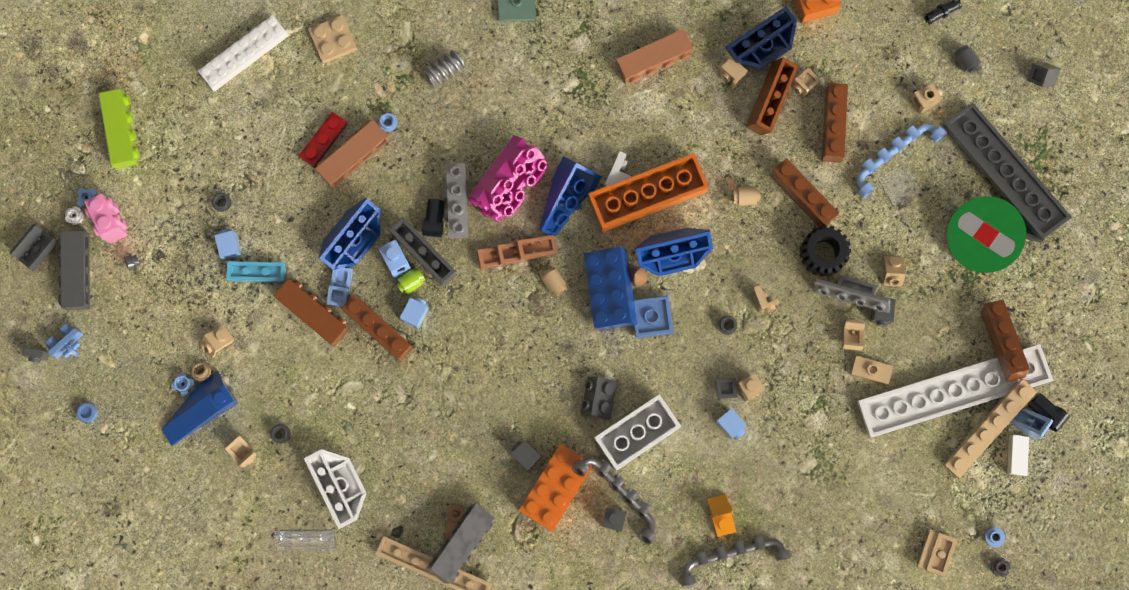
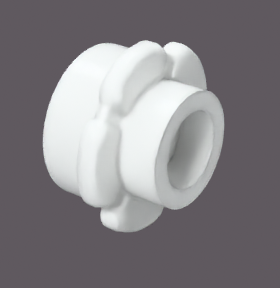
[65,206,84,225]

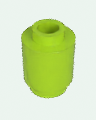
[396,268,425,294]

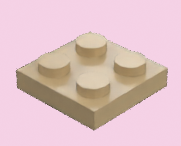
[308,15,357,64]

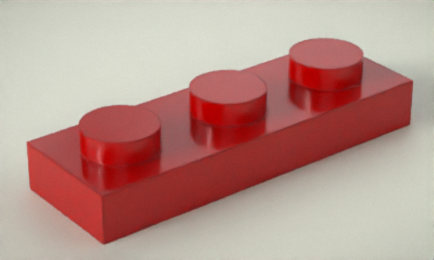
[298,112,348,168]

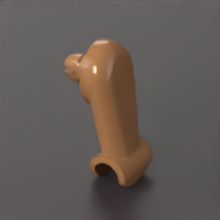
[444,505,465,541]

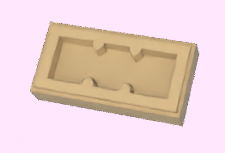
[850,356,893,385]

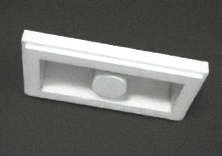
[1007,435,1029,476]

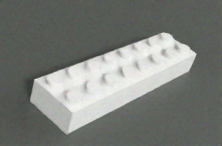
[198,15,288,92]

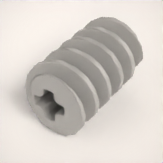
[424,50,466,89]

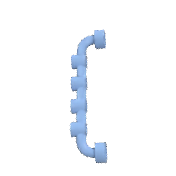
[857,124,947,198]

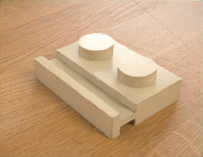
[916,529,957,577]

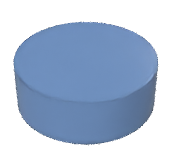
[76,403,98,423]

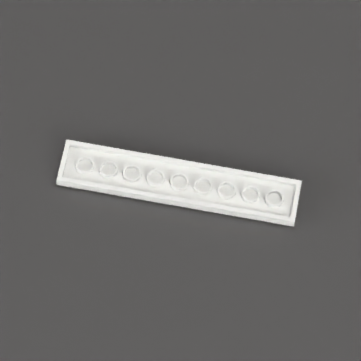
[857,344,1054,438]

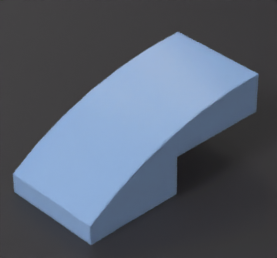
[327,267,353,307]

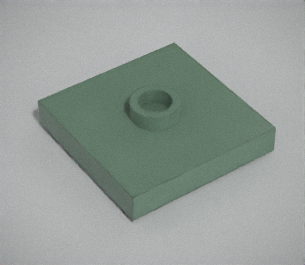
[498,0,536,22]

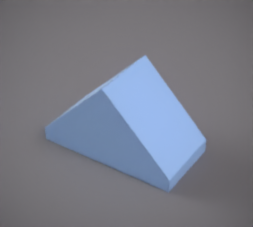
[1010,407,1053,439]

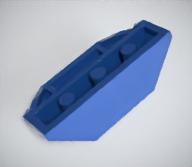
[318,198,381,270]
[635,228,713,276]

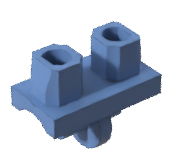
[45,324,84,359]

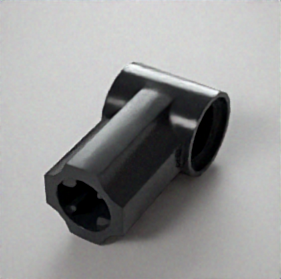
[422,198,445,238]
[1028,393,1070,432]

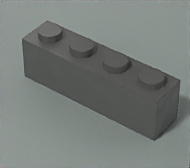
[389,217,457,288]
[58,231,90,311]

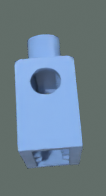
[378,240,411,281]

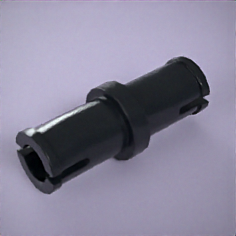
[924,0,962,25]

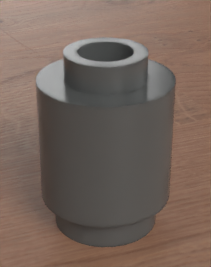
[954,45,981,74]

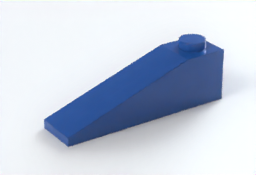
[539,156,602,237]
[161,371,238,446]

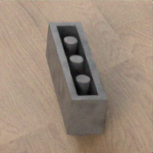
[426,504,494,583]

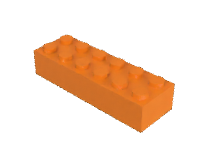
[588,153,709,233]

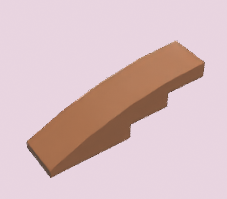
[476,235,557,270]

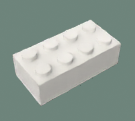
[594,394,681,472]

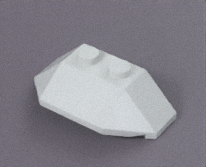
[304,449,367,529]

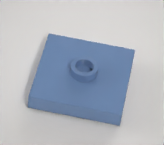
[633,295,674,339]

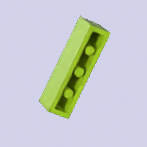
[99,88,140,169]

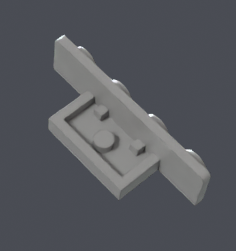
[444,163,468,239]
[815,275,890,313]

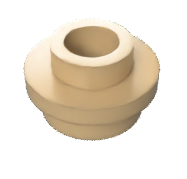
[192,363,211,382]

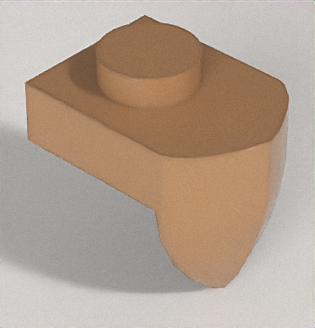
[629,264,647,287]

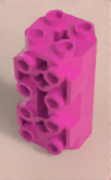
[467,135,547,222]

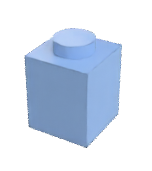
[214,229,242,260]
[400,297,429,329]
[715,408,747,440]

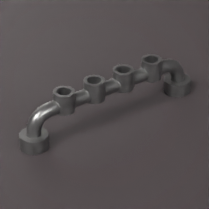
[571,457,656,545]
[680,536,792,587]

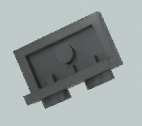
[10,224,58,272]
[581,377,617,420]

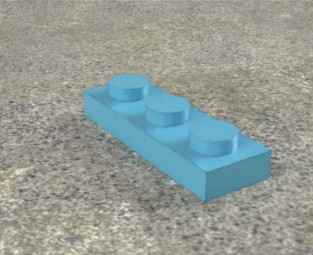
[226,261,286,283]

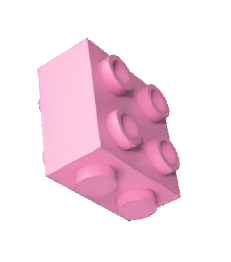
[84,193,128,244]

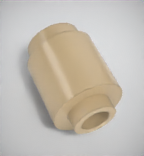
[732,186,761,206]
[541,268,568,297]

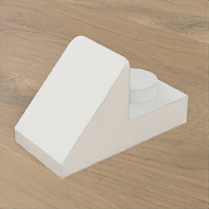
[604,151,632,187]

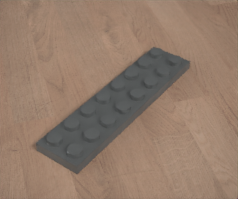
[943,103,1072,241]

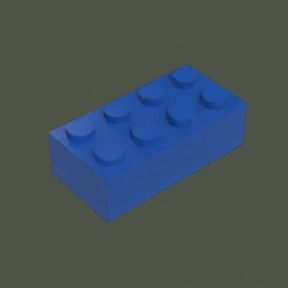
[584,246,637,331]

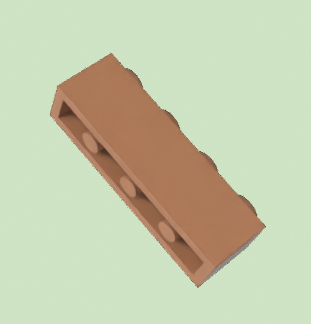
[616,29,693,84]
[315,120,390,189]

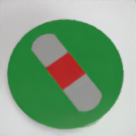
[947,196,1026,273]

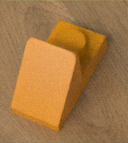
[706,494,736,537]

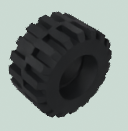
[800,225,851,277]

